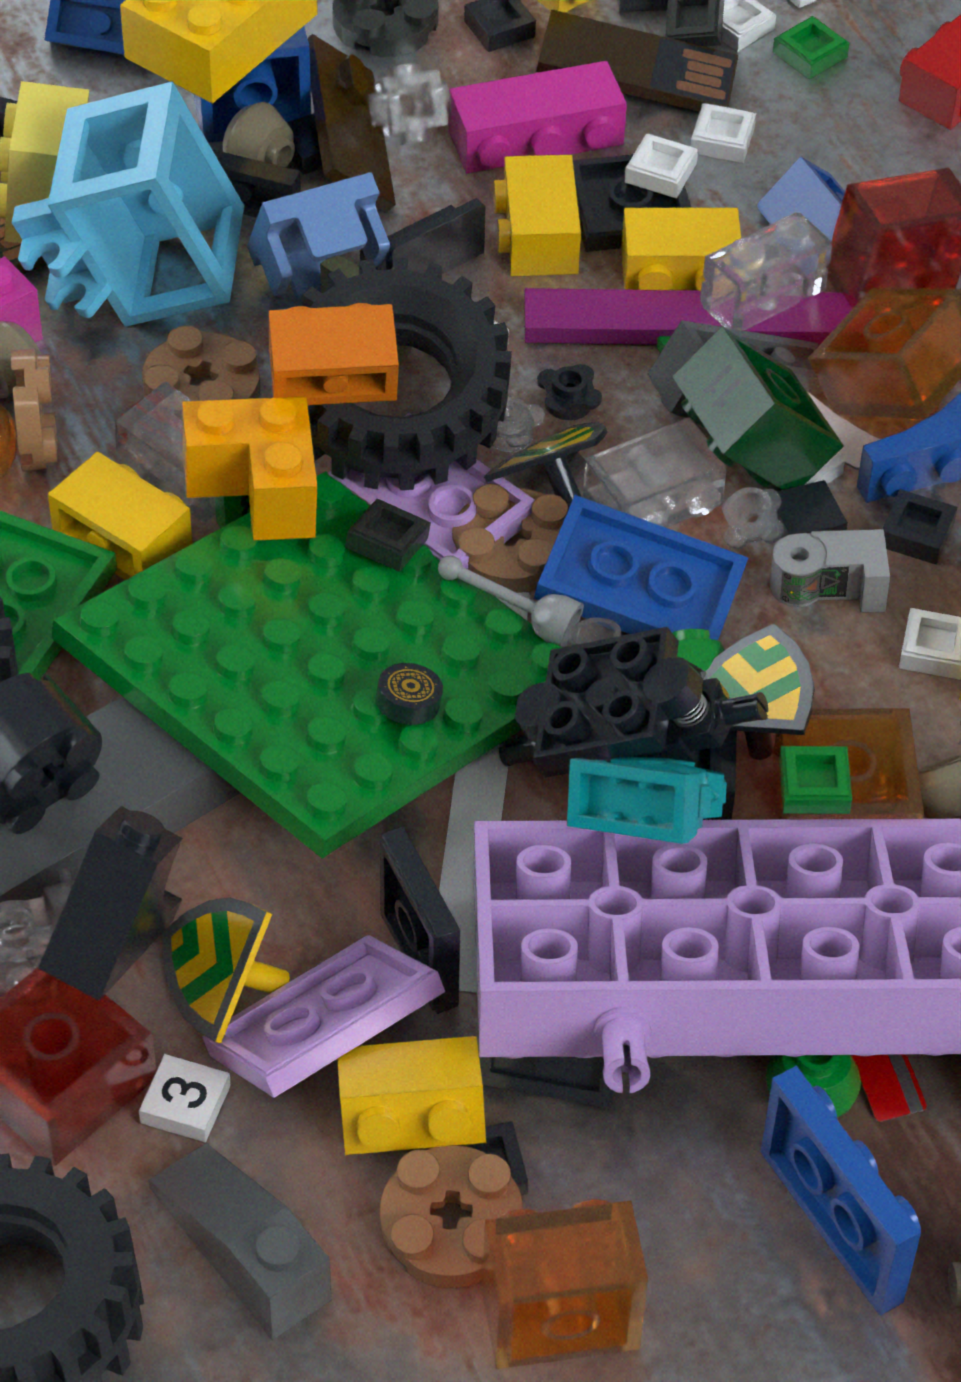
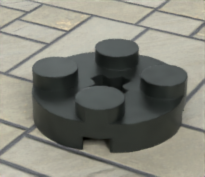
[332,0,439,57]

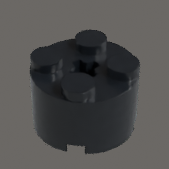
[0,673,102,834]

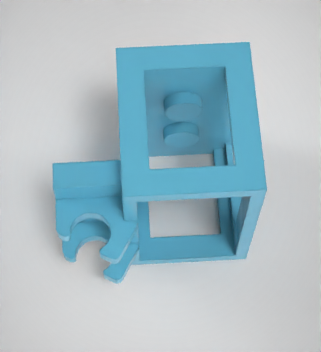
[11,81,244,327]

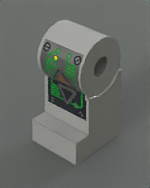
[770,529,890,612]

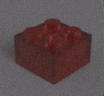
[823,167,961,313]
[0,966,156,1166]

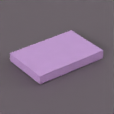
[328,413,535,569]
[202,935,445,1098]

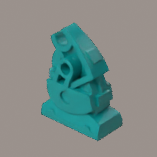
[567,757,727,844]

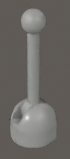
[438,555,584,647]

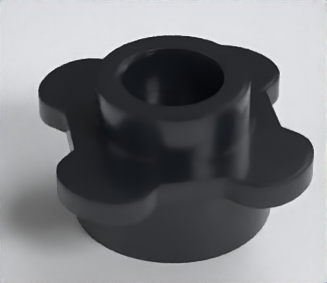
[537,364,602,421]

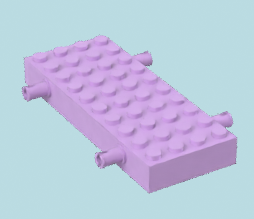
[473,819,961,1093]

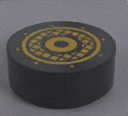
[375,663,443,725]

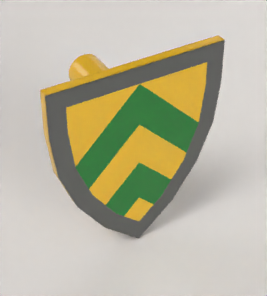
[162,897,290,1043]

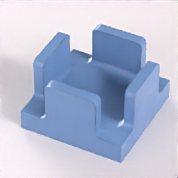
[247,172,390,299]

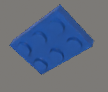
[533,495,748,640]
[760,1066,921,1316]

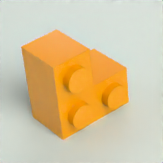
[182,397,317,541]

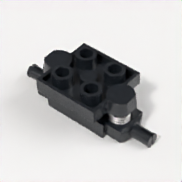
[499,627,769,778]

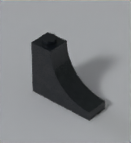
[38,806,183,1001]

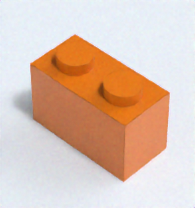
[269,303,399,405]

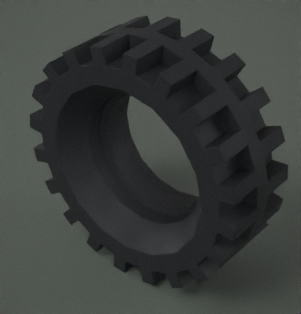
[302,257,512,491]
[0,1153,144,1382]

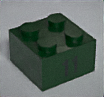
[672,326,844,490]

